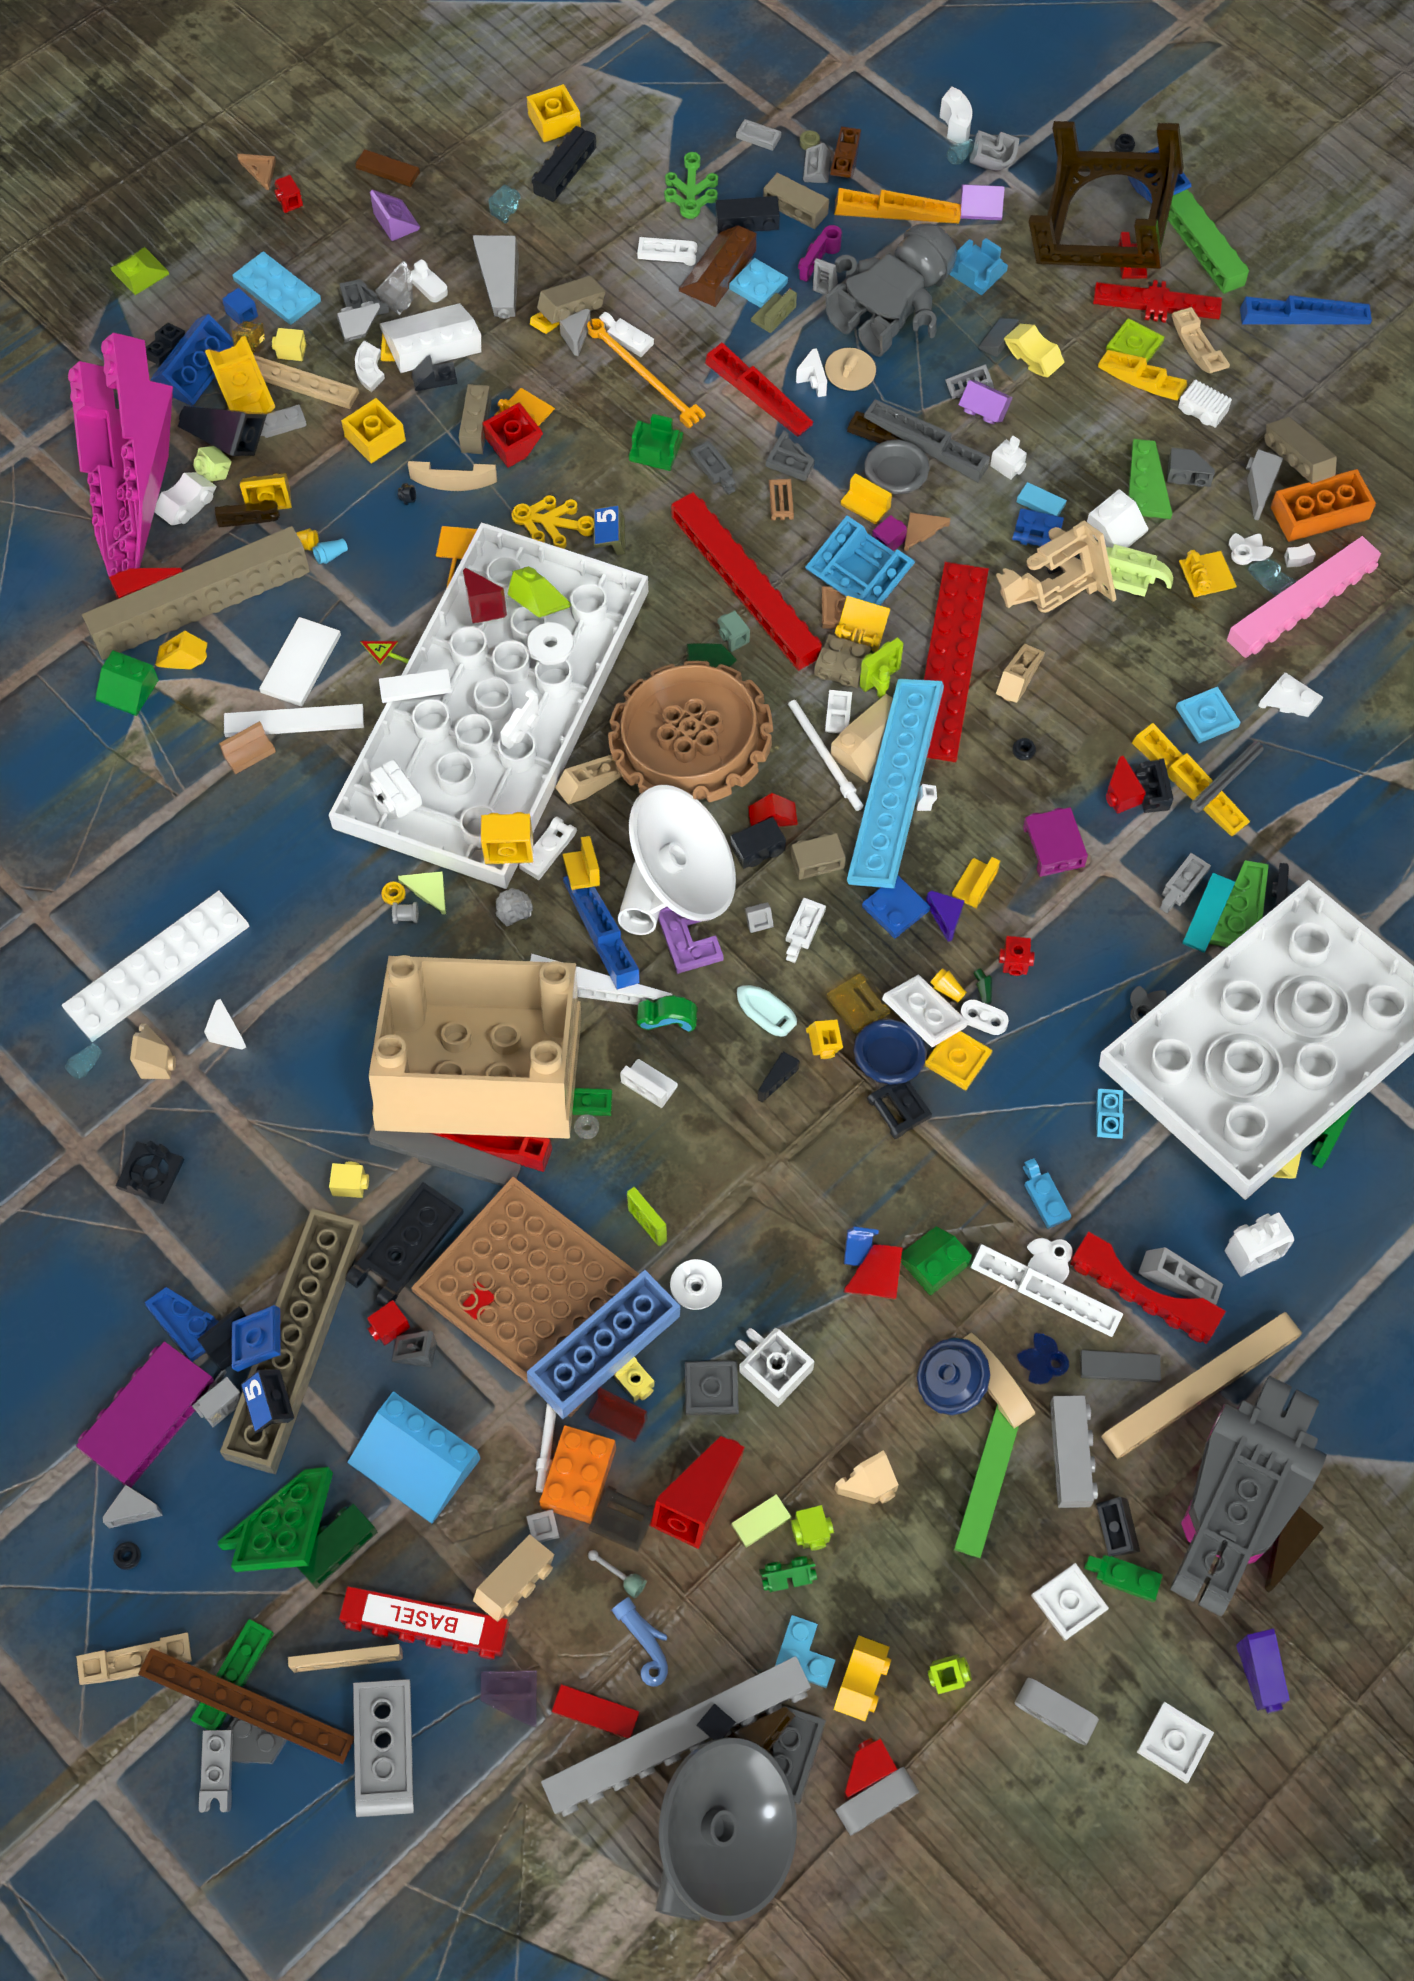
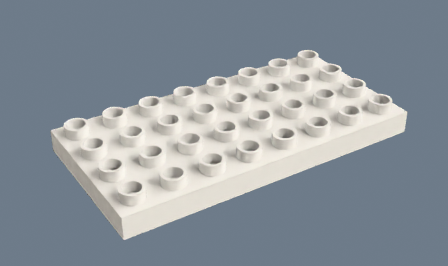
[329,522,649,889]

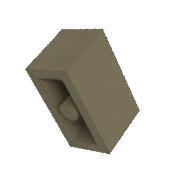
[791,833,845,880]

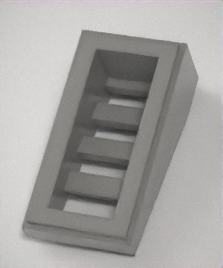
[813,258,838,296]
[945,364,994,399]

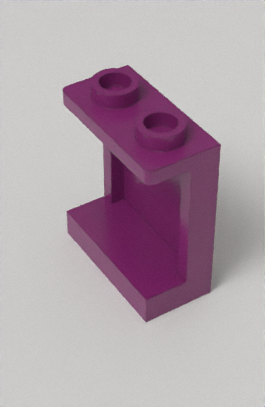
[1023,807,1088,877]

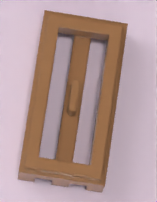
[769,479,794,520]

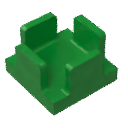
[629,414,683,471]

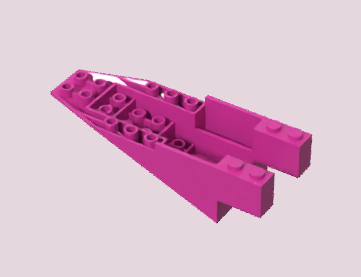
[68,333,173,577]

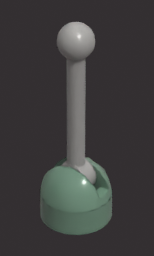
[588,1550,647,1599]

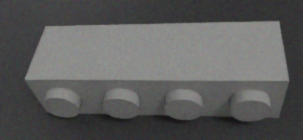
[1050,1396,1098,1508]

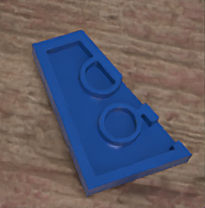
[145,1287,219,1362]

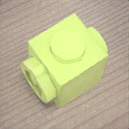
[193,446,232,482]

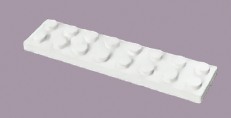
[62,891,249,1042]

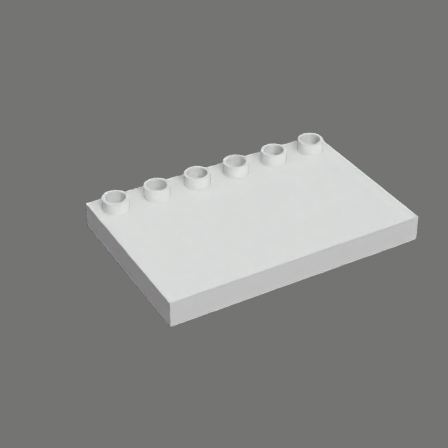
[1099,880,1414,1200]

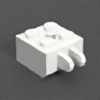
[1225,1213,1294,1277]
[735,1328,814,1407]

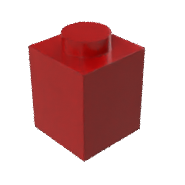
[367,1300,410,1346]

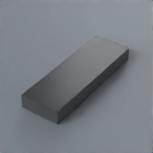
[1080,1350,1161,1383]

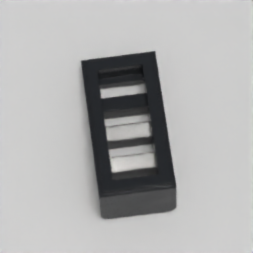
[758,1051,800,1103]

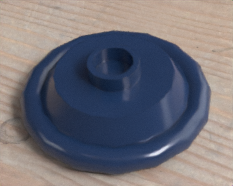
[853,1019,927,1085]
[917,1337,991,1416]

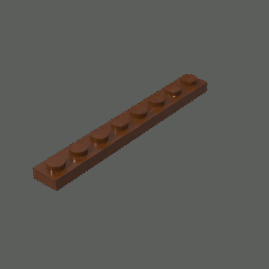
[138,1648,354,1764]

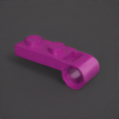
[798,225,842,282]

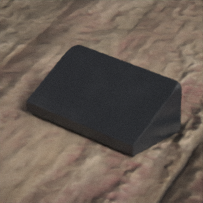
[1096,1497,1140,1557]

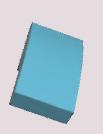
[1096,1089,1124,1139]

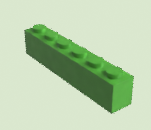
[1168,189,1249,294]

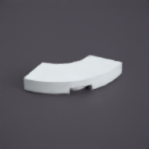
[355,341,385,392]

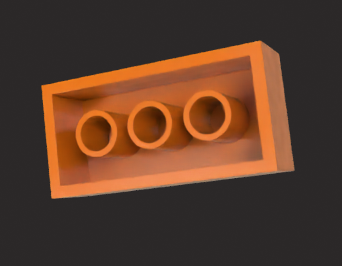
[1270,469,1376,542]

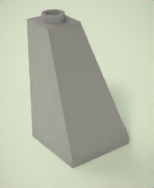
[473,235,519,319]

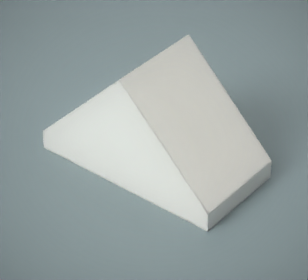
[204,999,246,1049]

